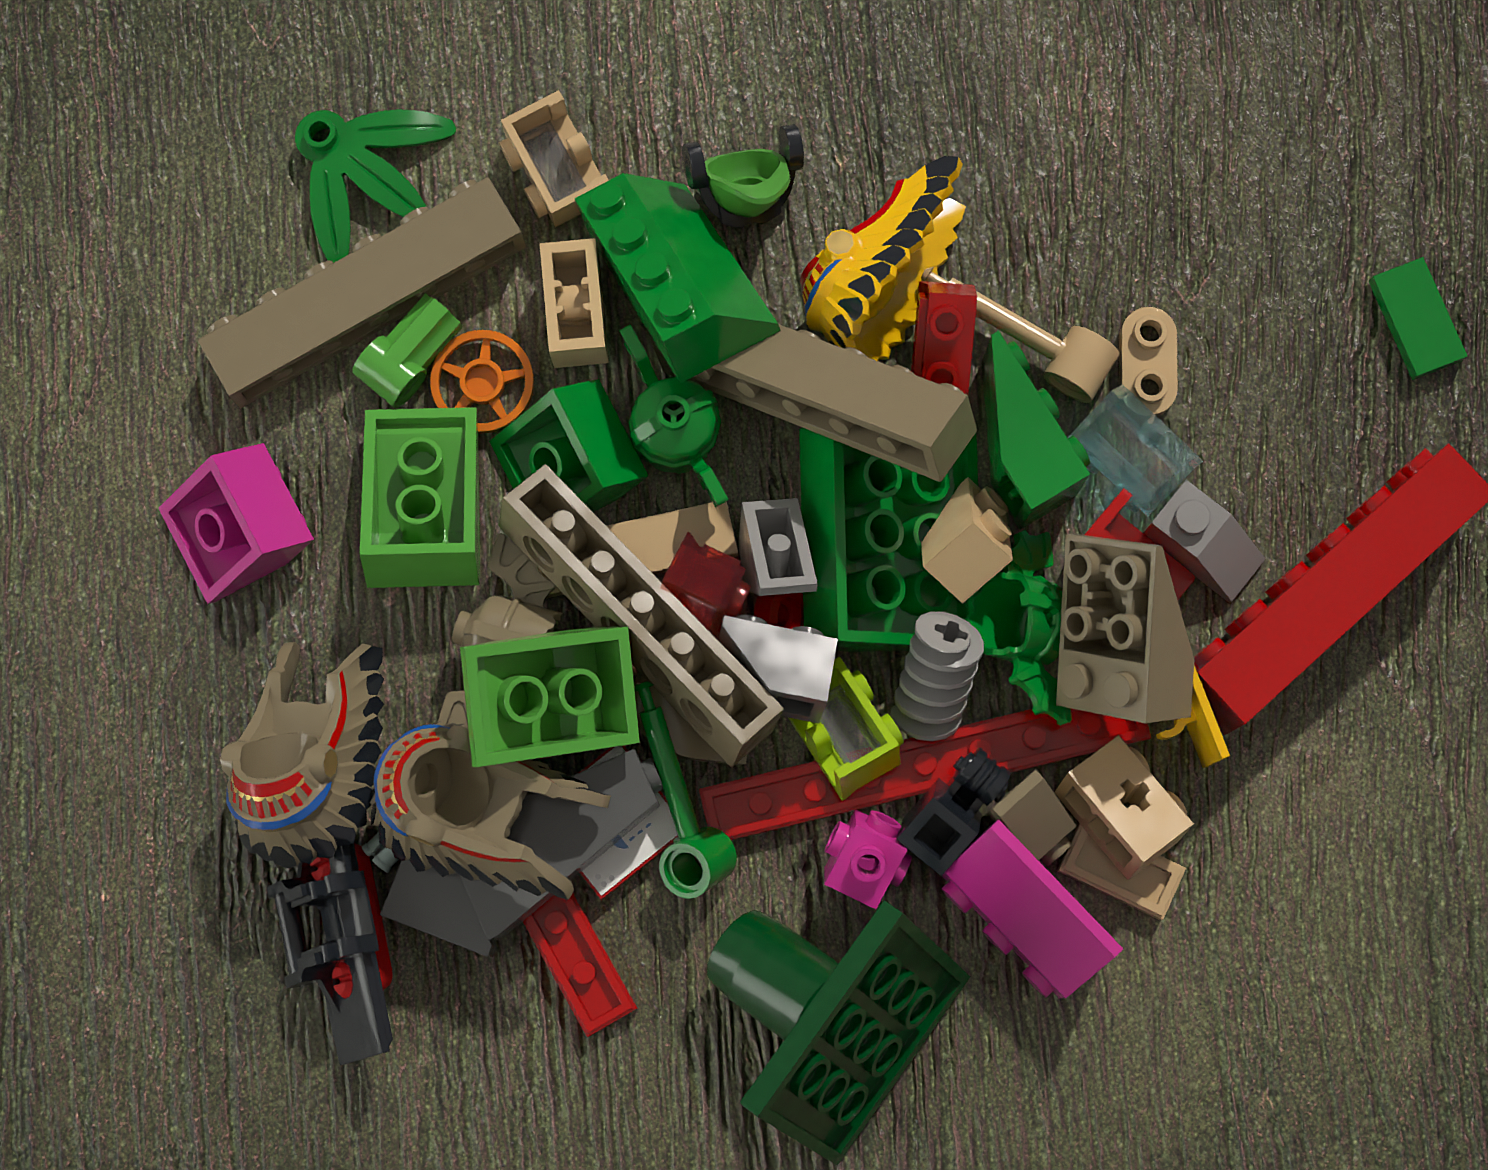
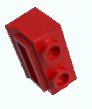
[911,281,978,395]

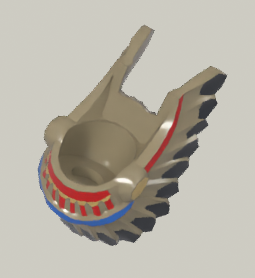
[220,642,384,868]
[370,721,611,900]

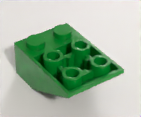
[981,330,1091,530]

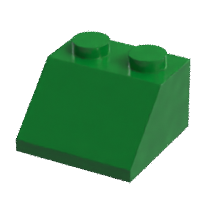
[489,379,648,512]

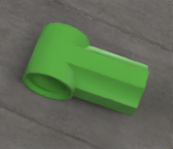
[352,293,463,409]

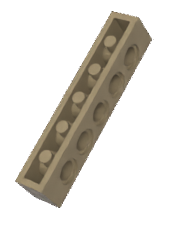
[498,464,784,768]

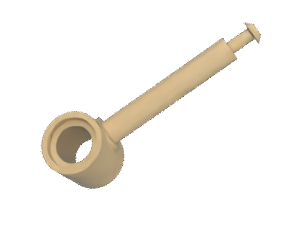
[921,267,1119,403]

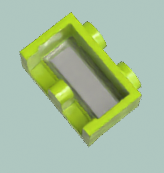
[788,657,904,801]

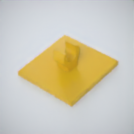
[1156,666,1230,768]

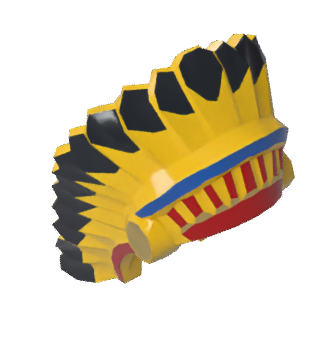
[800,156,966,361]

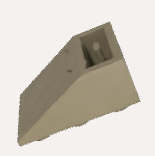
[1056,533,1194,723]

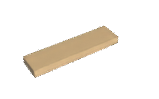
[537,502,738,598]

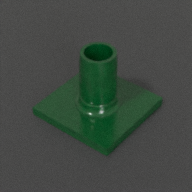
[707,900,971,1166]

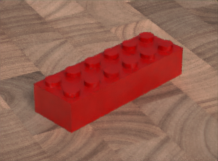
[1194,443,1488,735]

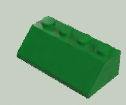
[574,173,781,384]

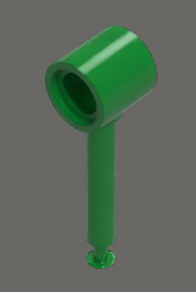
[634,681,737,899]

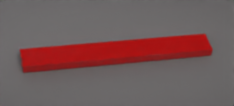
[699,708,1151,841]

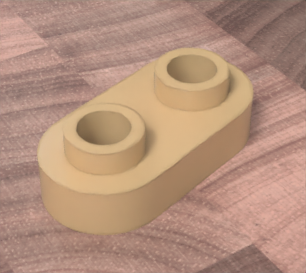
[1119,307,1178,419]

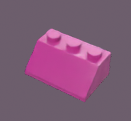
[942,820,1123,999]

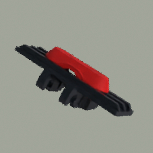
[266,843,393,1066]

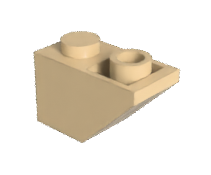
[921,477,1013,604]

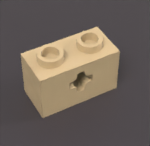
[540,238,609,368]
[1054,735,1194,880]

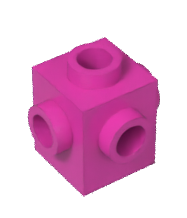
[824,809,912,909]

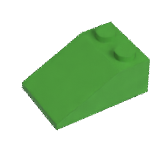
[360,407,480,588]
[460,626,640,767]

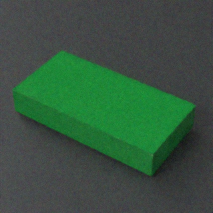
[1368,257,1468,380]

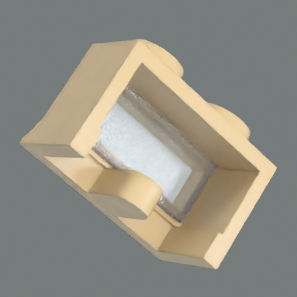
[498,90,609,227]

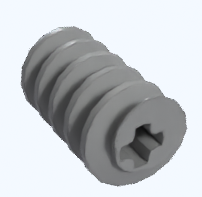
[891,612,984,741]

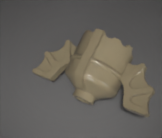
[438,533,563,728]

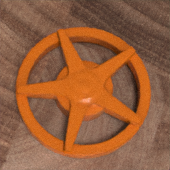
[430,330,534,433]

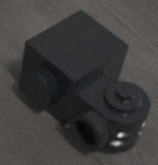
[897,748,1011,876]

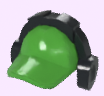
[682,124,804,228]

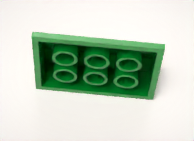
[799,427,978,652]

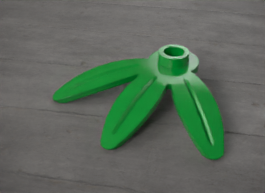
[295,109,456,263]

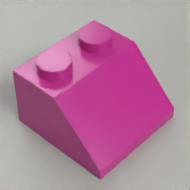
[158,443,314,604]

